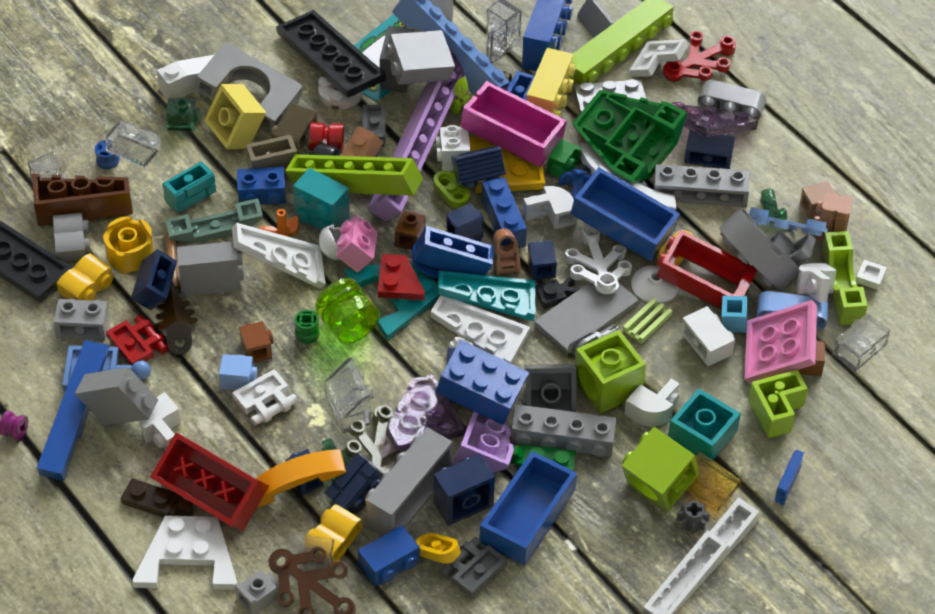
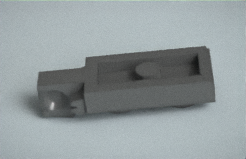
[362,105,386,157]

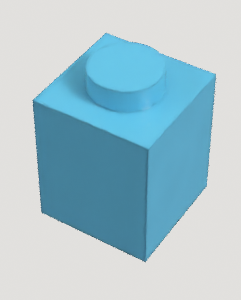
[722,296,747,333]

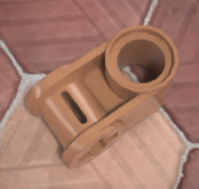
[493,228,521,277]

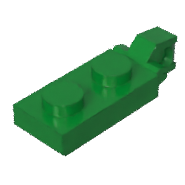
[510,445,576,471]

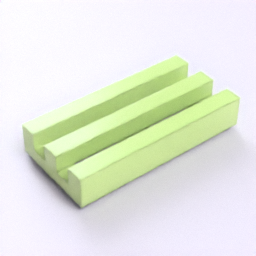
[623,298,673,344]

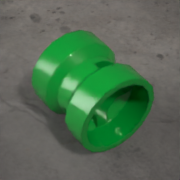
[294,309,320,344]

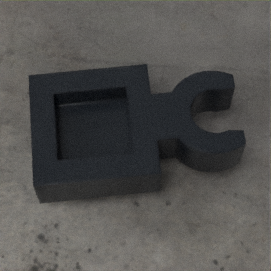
[535,277,580,309]

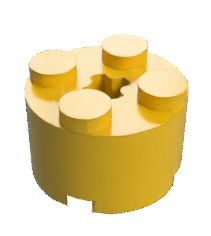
[103,216,154,274]

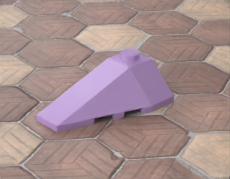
[452,411,514,473]

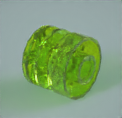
[315,278,380,344]

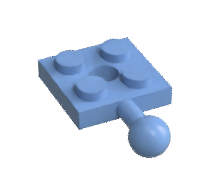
[62,345,151,391]

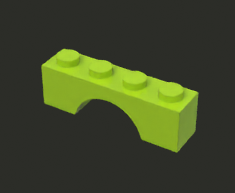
[821,231,868,326]

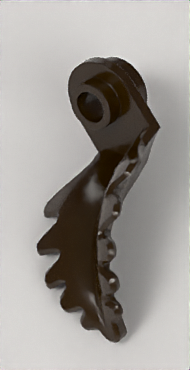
[155,282,198,355]

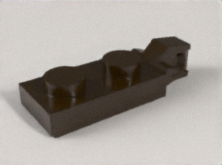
[121,478,194,518]

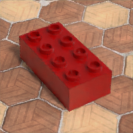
[150,432,269,531]

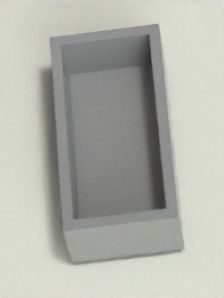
[365,427,453,536]

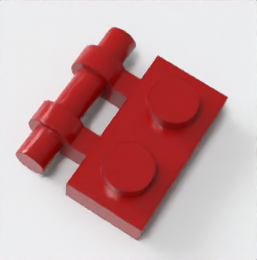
[106,315,169,366]

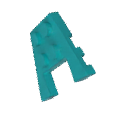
[344,260,440,341]

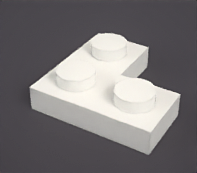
[629,39,688,77]

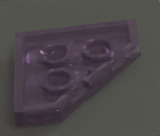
[672,102,758,137]
[386,374,466,452]

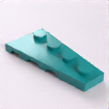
[437,271,535,321]

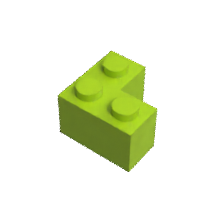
[748,369,808,439]

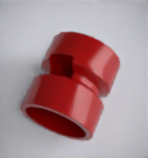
[309,122,344,153]

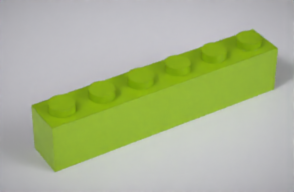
[571,0,674,84]
[285,154,423,196]

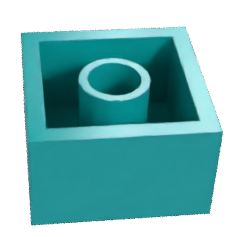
[293,168,350,231]
[668,388,741,464]

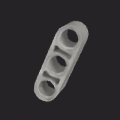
[697,80,767,121]

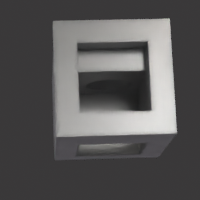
[235,570,278,614]

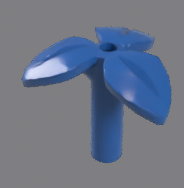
[558,169,591,199]

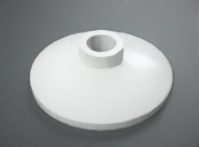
[631,265,679,304]

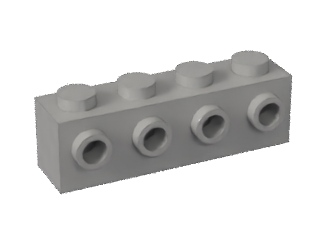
[654,164,749,207]
[511,404,616,457]

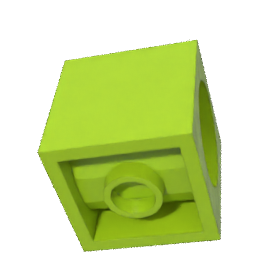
[575,330,646,414]
[622,427,699,513]

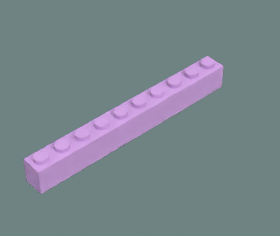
[367,47,465,222]

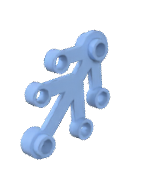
[749,207,828,236]

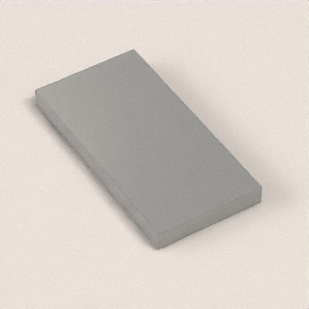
[534,282,639,355]

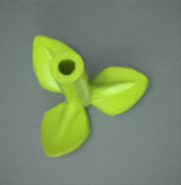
[449,77,474,115]

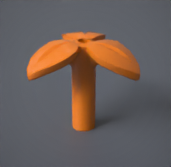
[259,209,299,237]

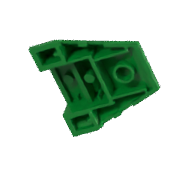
[572,90,688,184]

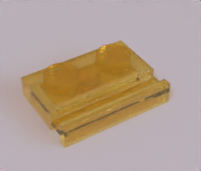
[687,452,741,512]

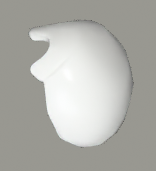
[319,224,340,261]

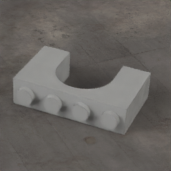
[194,42,303,134]

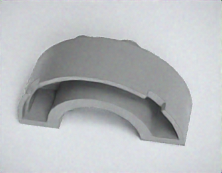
[720,207,799,291]

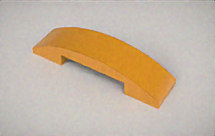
[257,449,346,509]

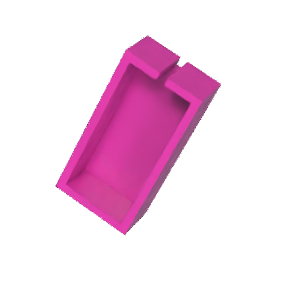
[461,81,567,167]

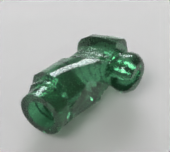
[760,189,787,224]

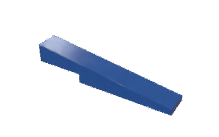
[37,340,110,481]

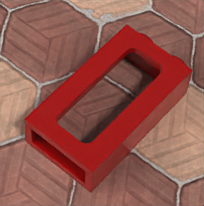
[656,229,757,309]

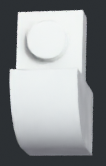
[523,186,577,229]
[796,263,836,302]
[624,379,680,427]
[141,393,181,450]

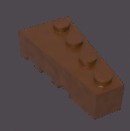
[32,174,133,226]

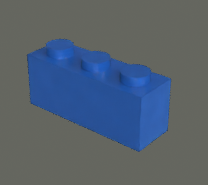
[481,177,527,248]
[414,226,494,275]

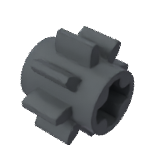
[676,500,710,534]

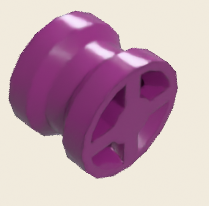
[0,411,29,440]

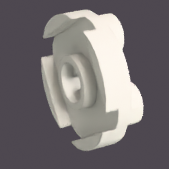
[318,76,363,109]

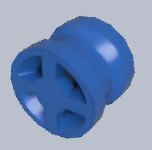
[95,140,120,169]

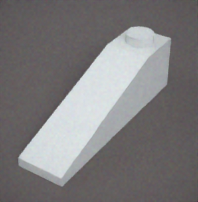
[157,55,214,103]

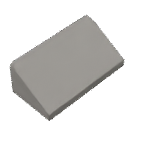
[577,0,614,37]

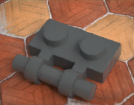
[438,537,507,598]

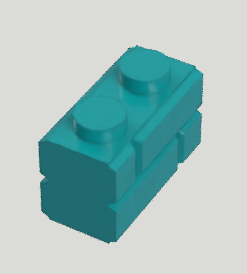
[162,162,216,214]

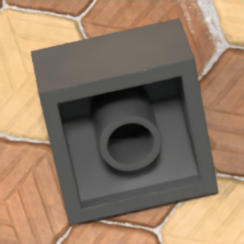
[524,364,577,412]

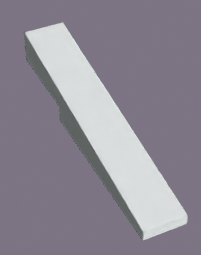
[644,497,760,614]

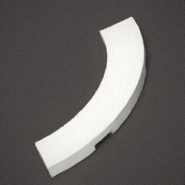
[579,142,676,211]

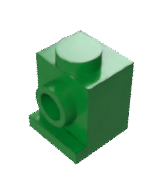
[547,139,582,178]

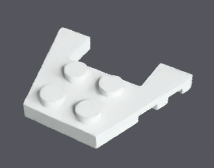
[133,516,237,590]

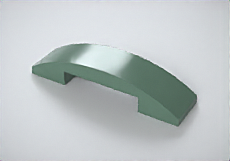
[165,198,263,242]

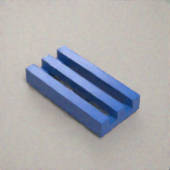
[775,449,805,505]

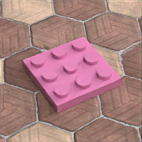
[744,300,817,384]

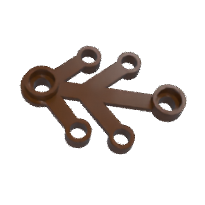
[269,546,356,614]

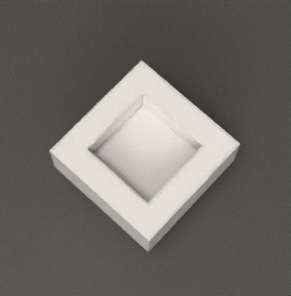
[856,260,887,290]

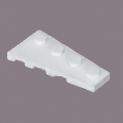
[232,223,326,289]
[431,295,530,364]

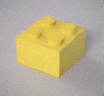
[204,84,266,149]

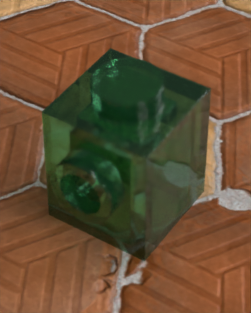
[166,98,201,131]

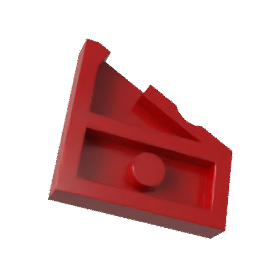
[378,254,425,301]

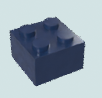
[433,454,495,526]

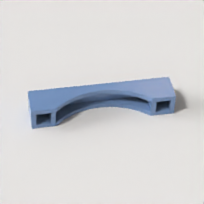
[392,0,510,97]

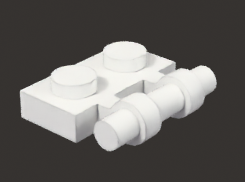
[232,369,298,426]

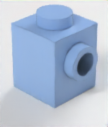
[219,354,258,390]

